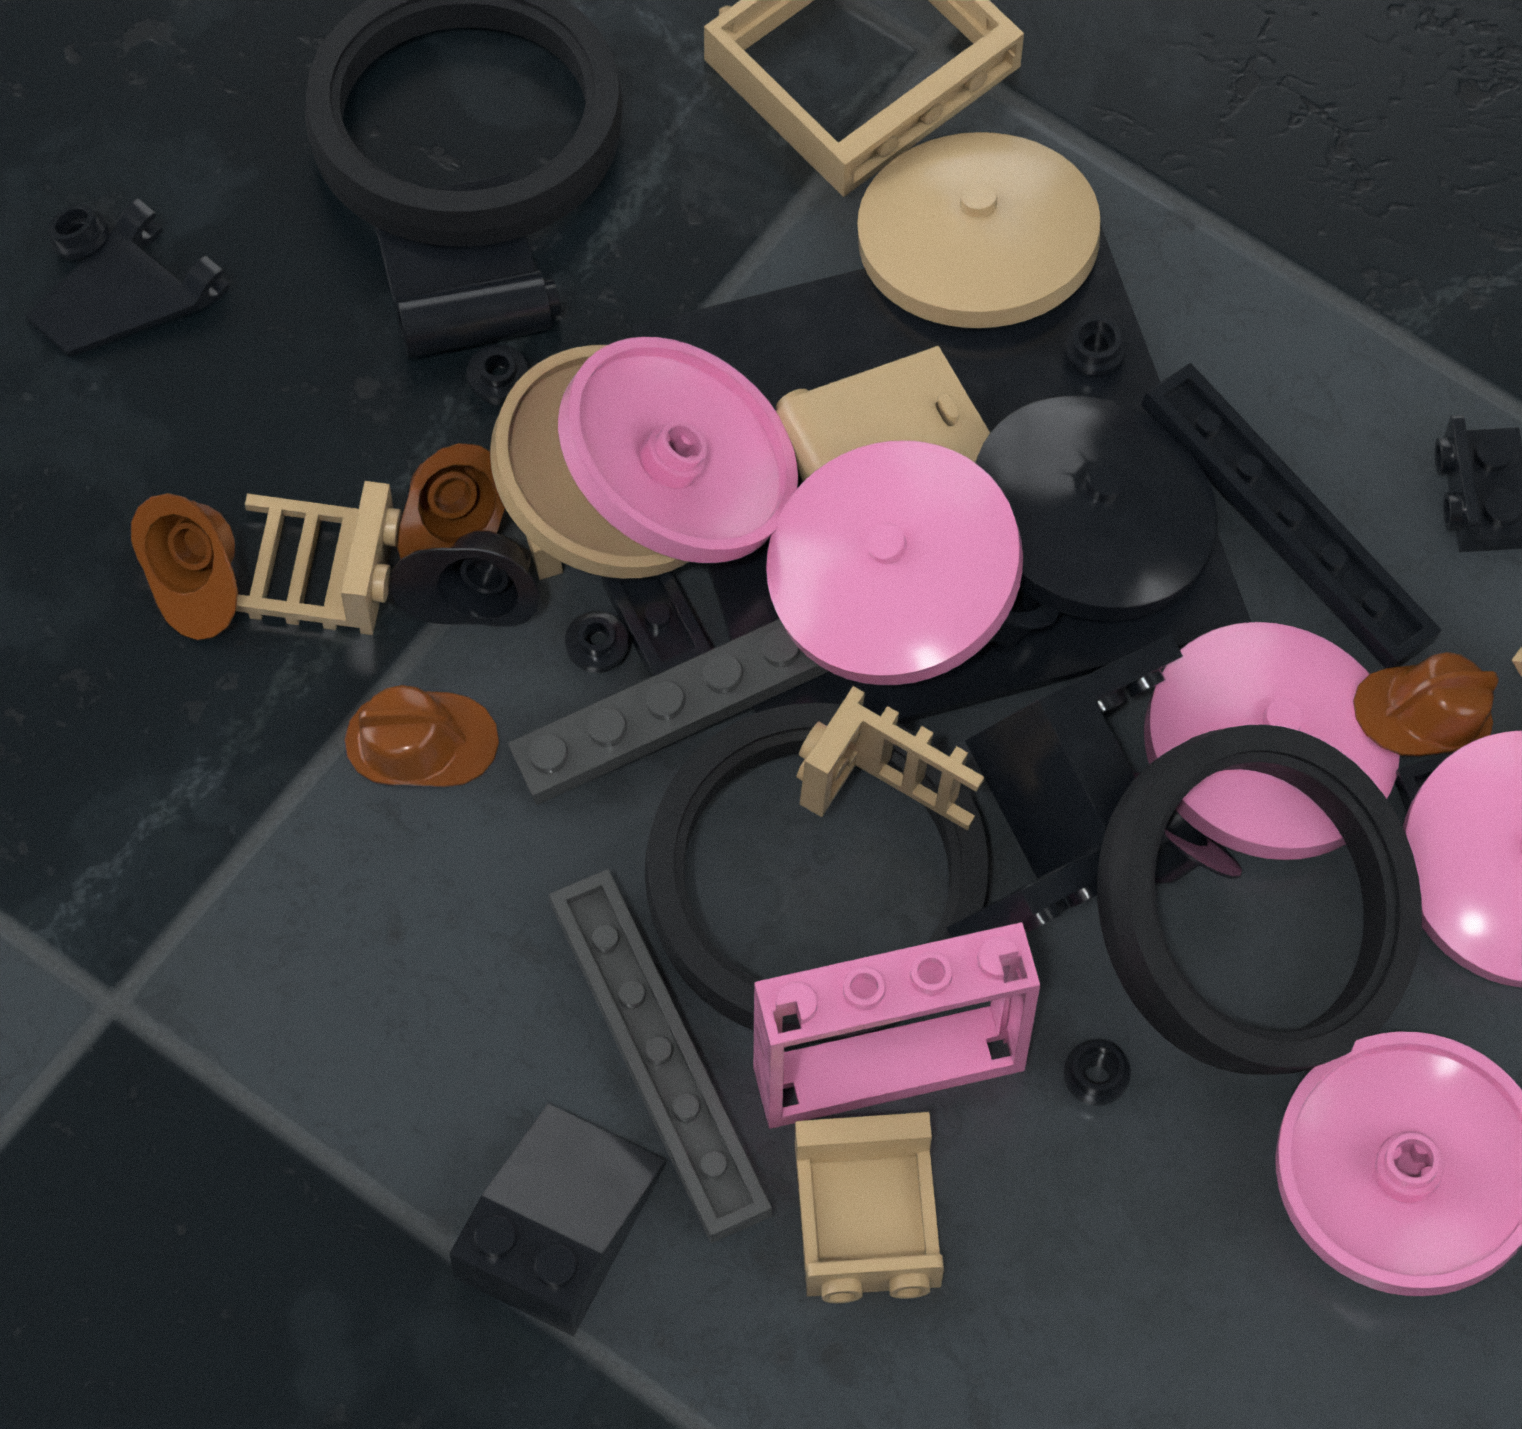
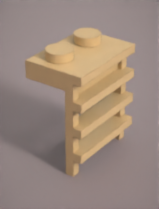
[236,481,402,635]
[796,686,984,830]

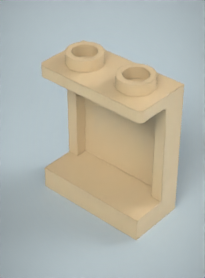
[794,1112,944,1303]

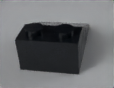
[449,1103,666,1337]

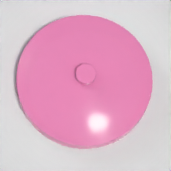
[558,337,798,563]
[766,441,1023,685]
[1144,622,1400,860]
[1403,730,1522,988]
[1275,1032,1522,1296]

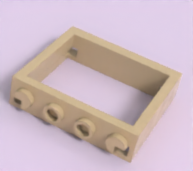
[704,0,1024,197]

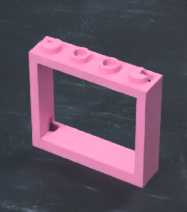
[753,922,1040,1129]

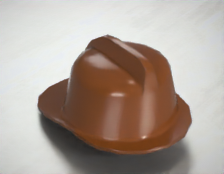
[397,443,505,559]
[131,493,238,640]
[1353,652,1499,756]
[345,685,499,787]

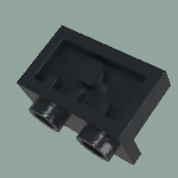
[1435,415,1522,552]

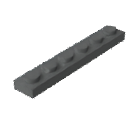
[508,619,829,805]
[549,869,772,1243]

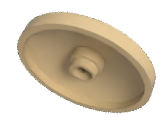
[858,132,1100,328]
[490,345,689,579]

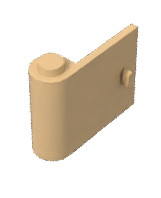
[776,346,990,482]

